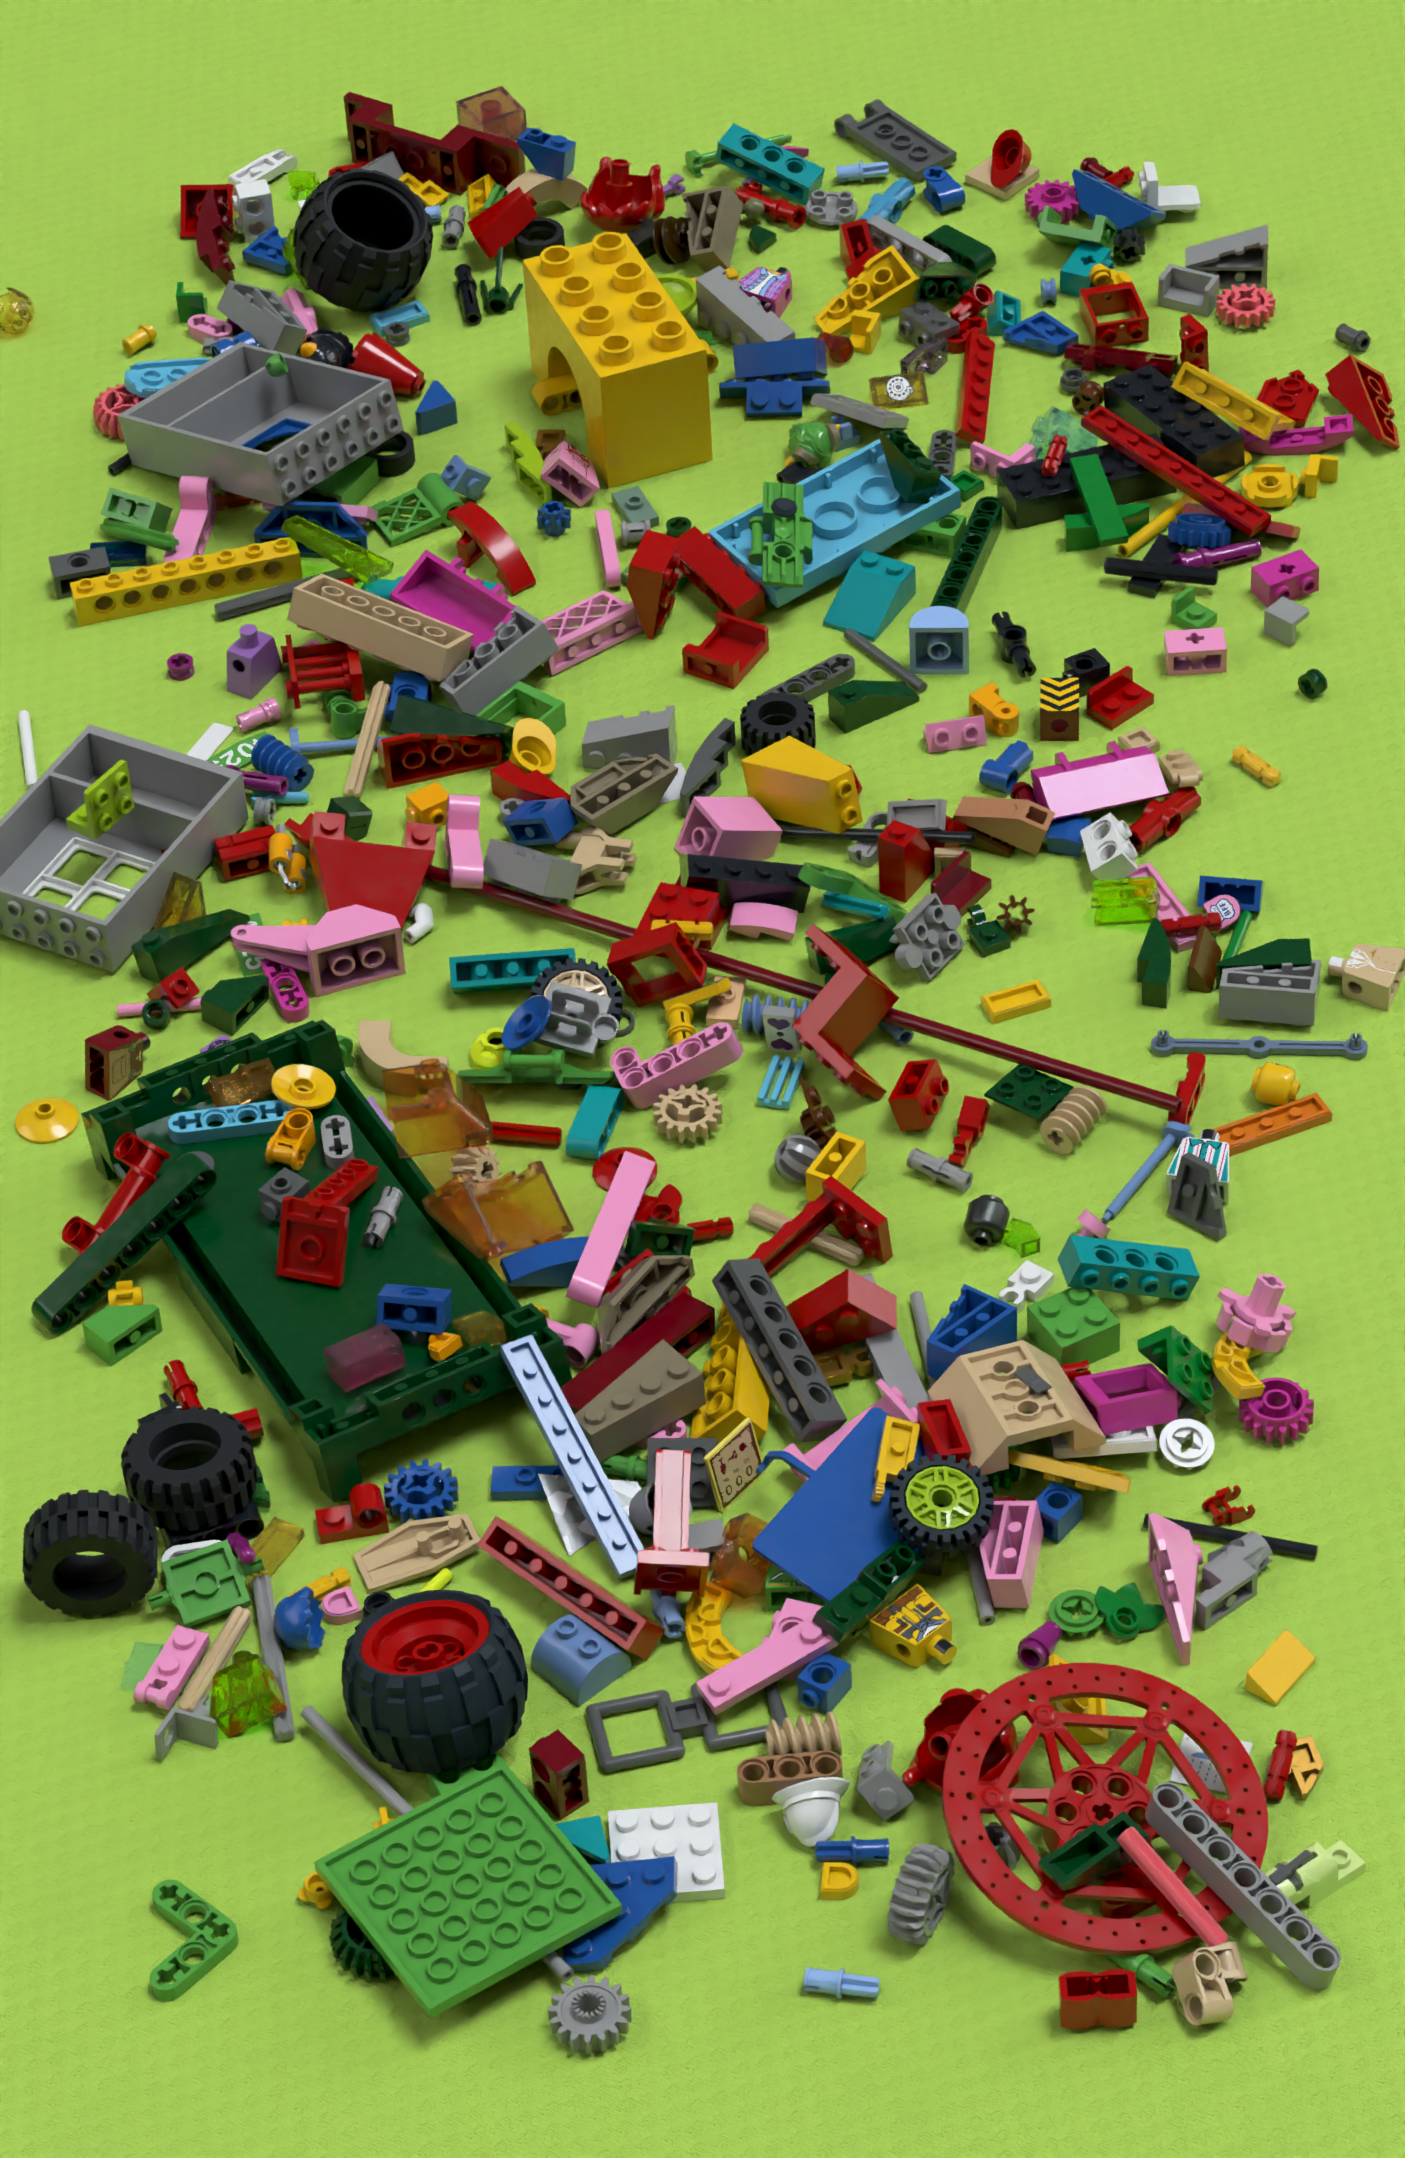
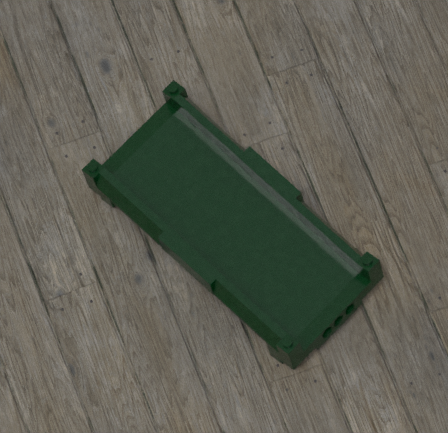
[81,1019,572,1503]

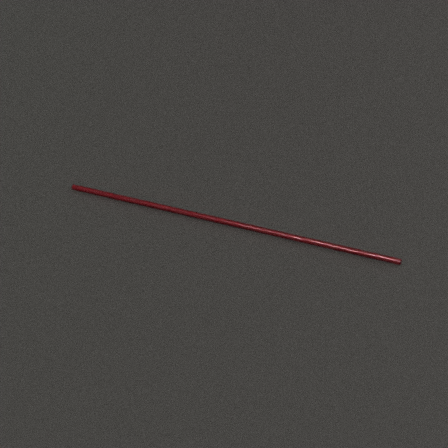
[426,865,1183,1114]

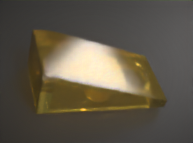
[451,1310,507,1347]

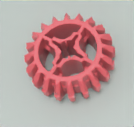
[93,384,146,441]

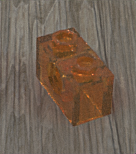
[709,1513,771,1599]

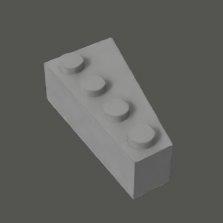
[696,265,795,345]
[439,606,559,715]

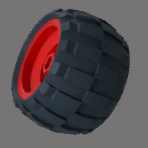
[341,1590,528,1774]

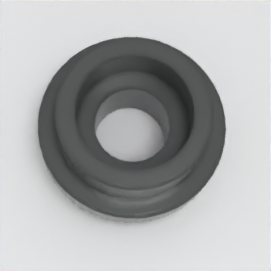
[1060,368,1088,393]

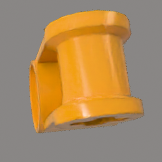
[265,1108,316,1171]

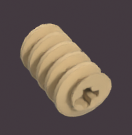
[1040,1086,1107,1155]
[765,1712,842,1757]

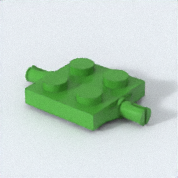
[147,1539,265,1628]

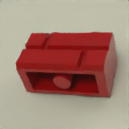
[214,825,276,881]

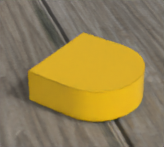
[820,1862,859,1900]

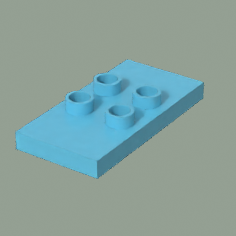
[708,439,961,608]

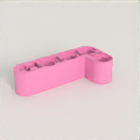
[164,476,216,563]
[445,795,484,889]
[610,1022,743,1109]

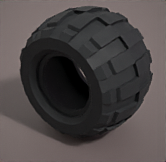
[293,168,433,313]

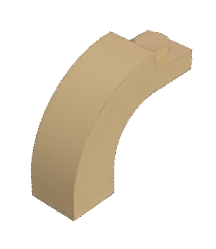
[505,168,588,209]
[358,1020,451,1097]

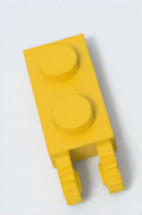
[872,1415,920,1502]

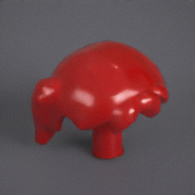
[580,156,665,233]
[902,1688,1020,1800]

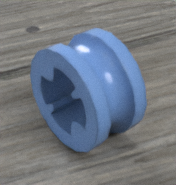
[1040,278,1057,304]

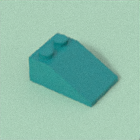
[823,550,916,642]

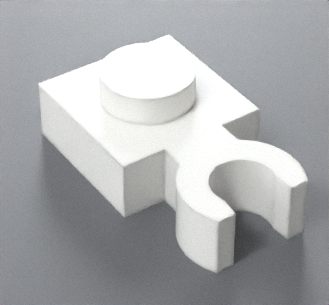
[999,1260,1054,1313]

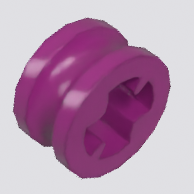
[167,653,194,681]

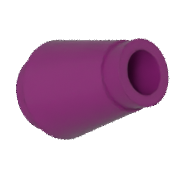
[1017,1621,1062,1670]

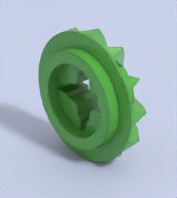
[1049,1590,1105,1638]

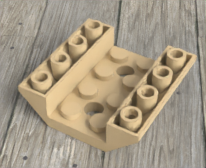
[928,1340,1106,1476]

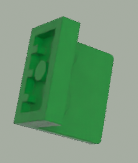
[1137,1325,1214,1414]

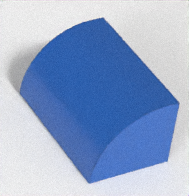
[1197,875,1264,912]

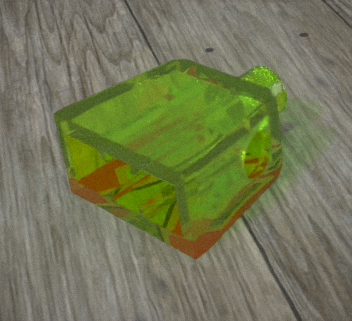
[210,1650,287,1738]

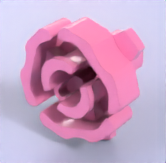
[1216,1273,1296,1352]

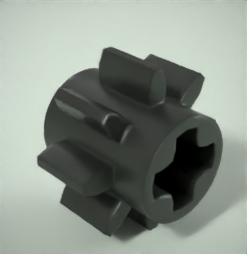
[1113,229,1145,262]

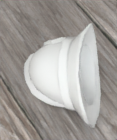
[772,1777,850,1847]

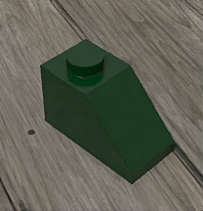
[200,975,269,1036]

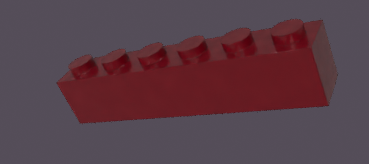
[560,1292,715,1415]

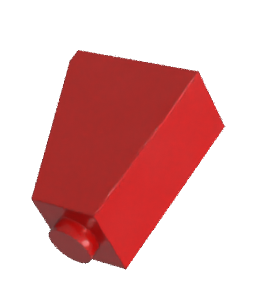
[467,186,538,259]
[878,820,935,903]

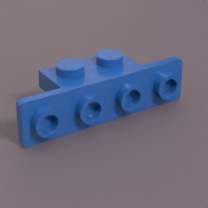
[719,378,831,417]

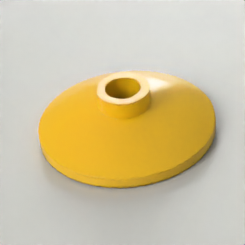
[271,1064,336,1109]
[15,1097,79,1144]

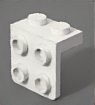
[1138,161,1201,213]

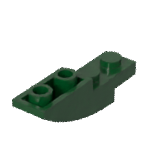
[812,1539,926,1643]

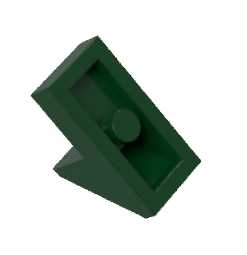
[625,1217,695,1257]

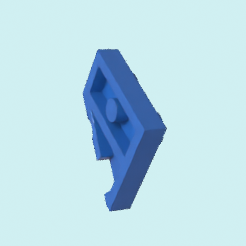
[242,226,296,275]

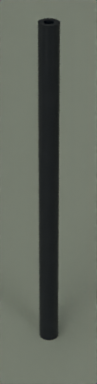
[779,826,975,844]

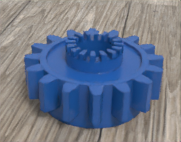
[1167,513,1231,550]

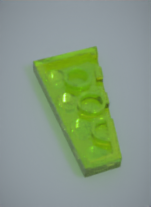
[281,515,394,584]

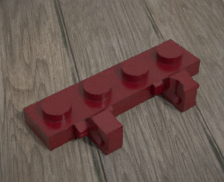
[1064,343,1178,374]

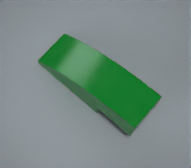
[1064,503,1149,552]

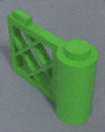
[370,473,464,547]

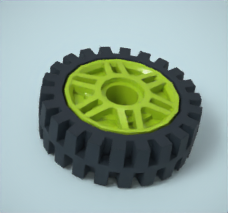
[889,1454,994,1558]

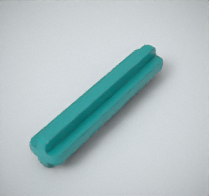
[821,891,890,921]

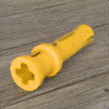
[665,1003,697,1088]

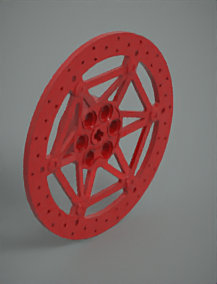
[941,1663,1268,1956]

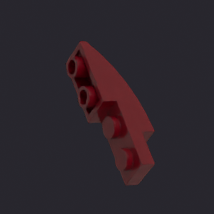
[196,189,235,286]

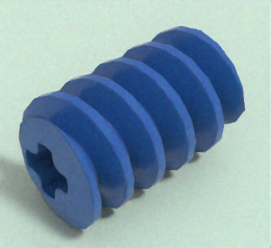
[251,734,314,792]

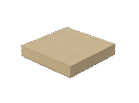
[965,156,1039,201]

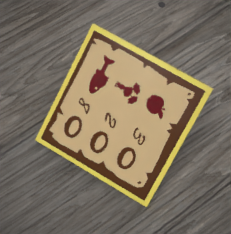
[703,1417,766,1512]

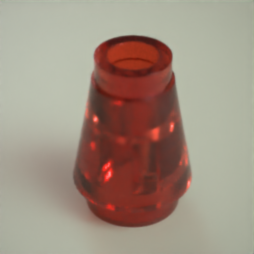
[817,332,854,363]

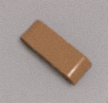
[737,1751,843,1806]

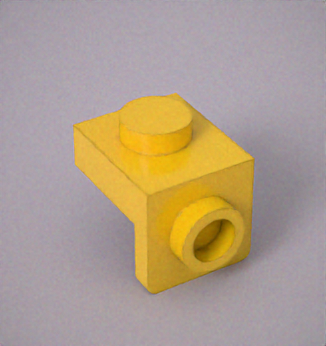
[1300,454,1339,498]

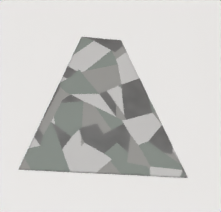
[538,1474,641,1556]

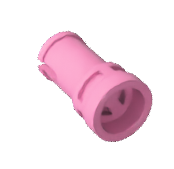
[236,697,282,733]

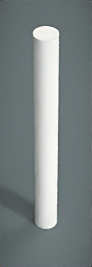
[18,710,38,791]

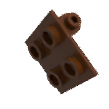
[799,1077,838,1151]

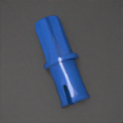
[815,1836,889,1866]

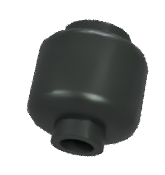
[964,1195,1010,1246]

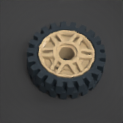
[530,958,623,1053]

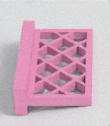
[542,590,644,676]

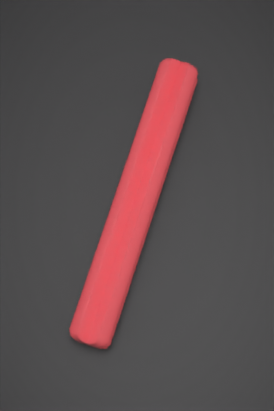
[1117,1827,1229,1947]

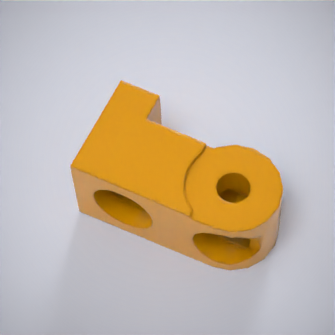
[969,682,1019,737]

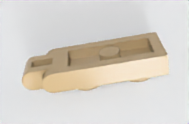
[1158,750,1203,788]

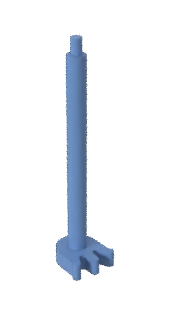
[289,728,395,754]
[1102,1121,1195,1223]

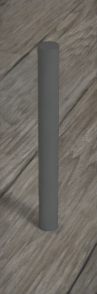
[844,628,927,693]

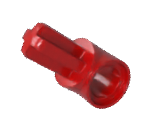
[949,283,994,324]

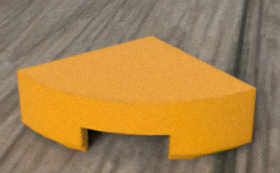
[428,1332,463,1361]

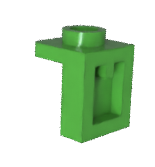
[1171,586,1217,630]

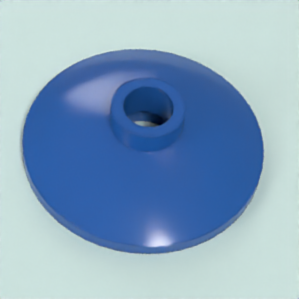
[502,995,551,1051]

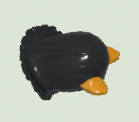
[296,327,355,369]

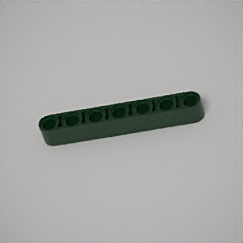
[930,496,1002,614]
[31,1153,217,1335]

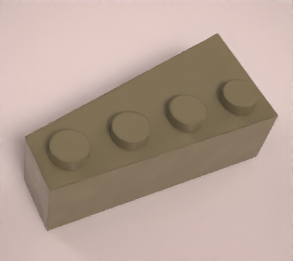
[574,1339,706,1463]

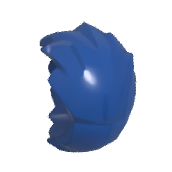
[274,1586,325,1651]

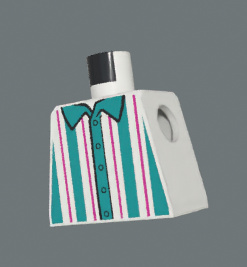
[1167,1129,1229,1204]

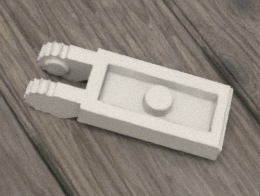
[228,149,298,186]

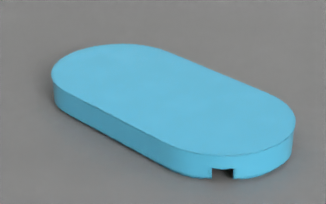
[124,358,211,398]

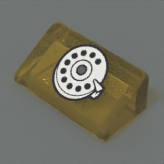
[869,372,928,409]

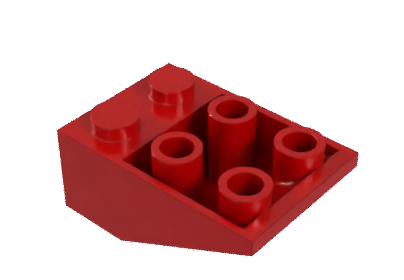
[626,529,682,640]

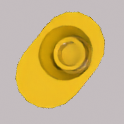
[509,718,556,775]

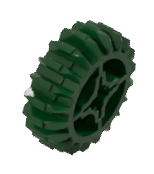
[329,1908,399,1983]

